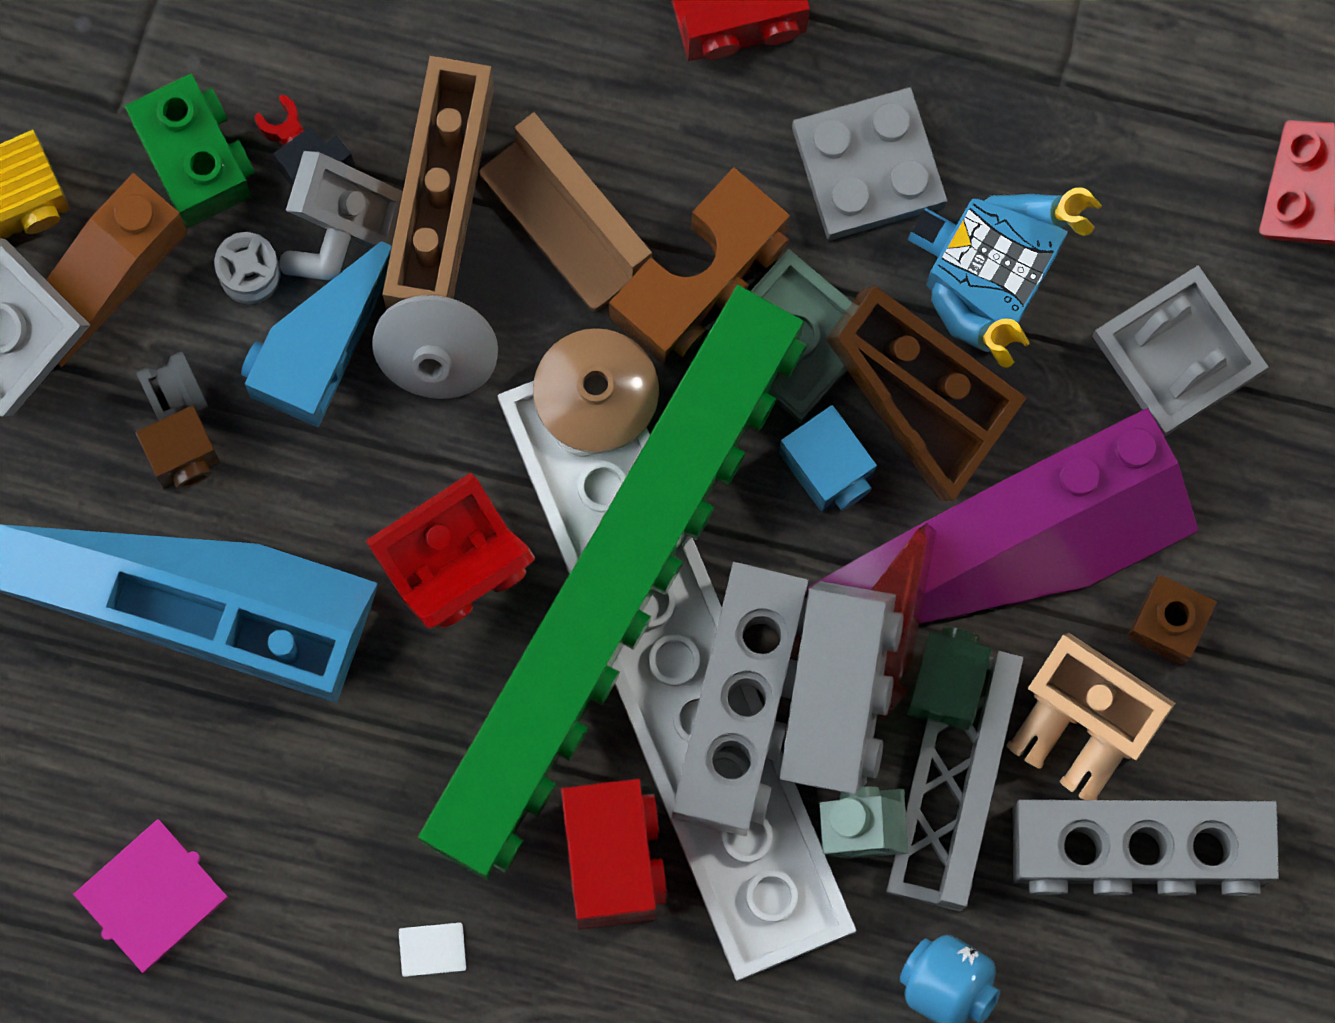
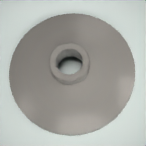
[372,295,498,399]

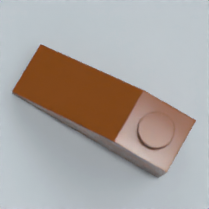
[46,173,188,368]

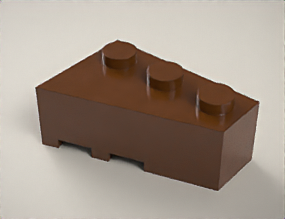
[826,285,1027,501]

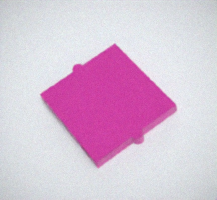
[73,819,228,973]

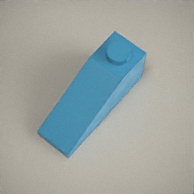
[241,241,392,428]

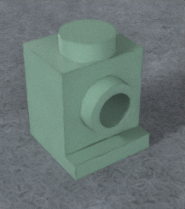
[820,786,908,859]

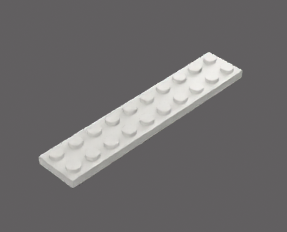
[498,375,856,982]

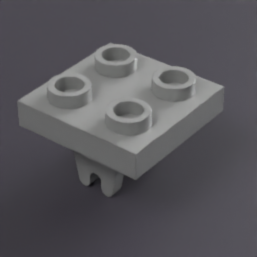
[1092,265,1269,437]

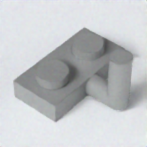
[279,151,403,280]

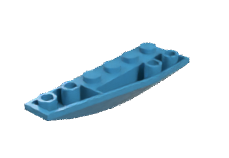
[0,524,379,704]

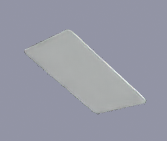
[399,923,466,976]

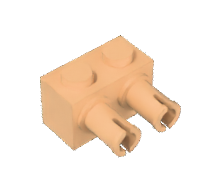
[1006,633,1176,800]

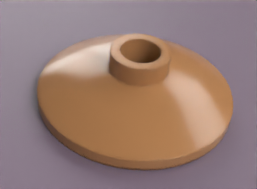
[533,329,659,453]

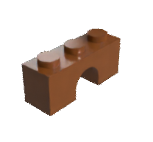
[609,167,790,366]

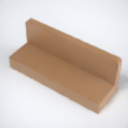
[480,112,652,311]

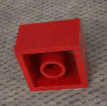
[561,779,667,930]

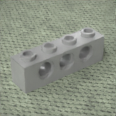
[672,562,808,837]
[1012,800,1279,896]

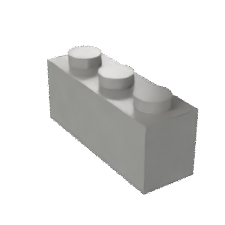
[780,581,903,794]

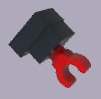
[255,95,357,188]

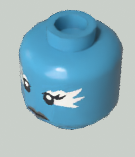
[900,935,1000,1023]

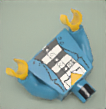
[908,188,1102,368]

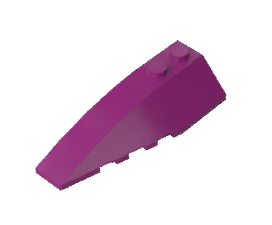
[807,408,1199,630]

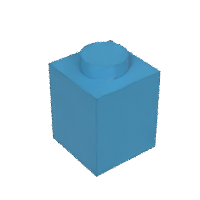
[778,405,877,513]

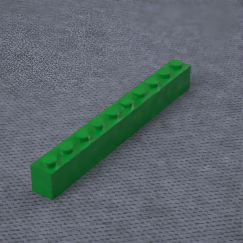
[418,284,807,881]

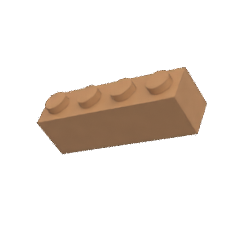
[383,56,494,310]

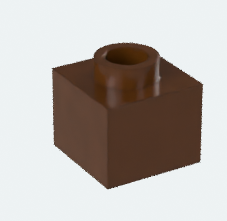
[135,405,221,490]
[1127,574,1217,665]

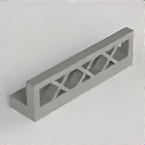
[886,646,1024,912]

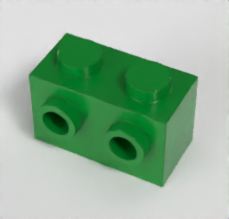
[124,73,255,229]

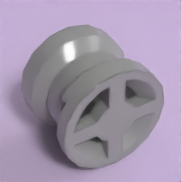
[214,232,281,305]

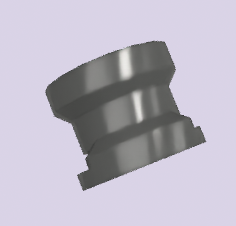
[136,351,209,421]

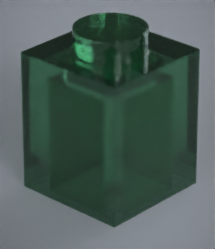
[906,627,992,731]

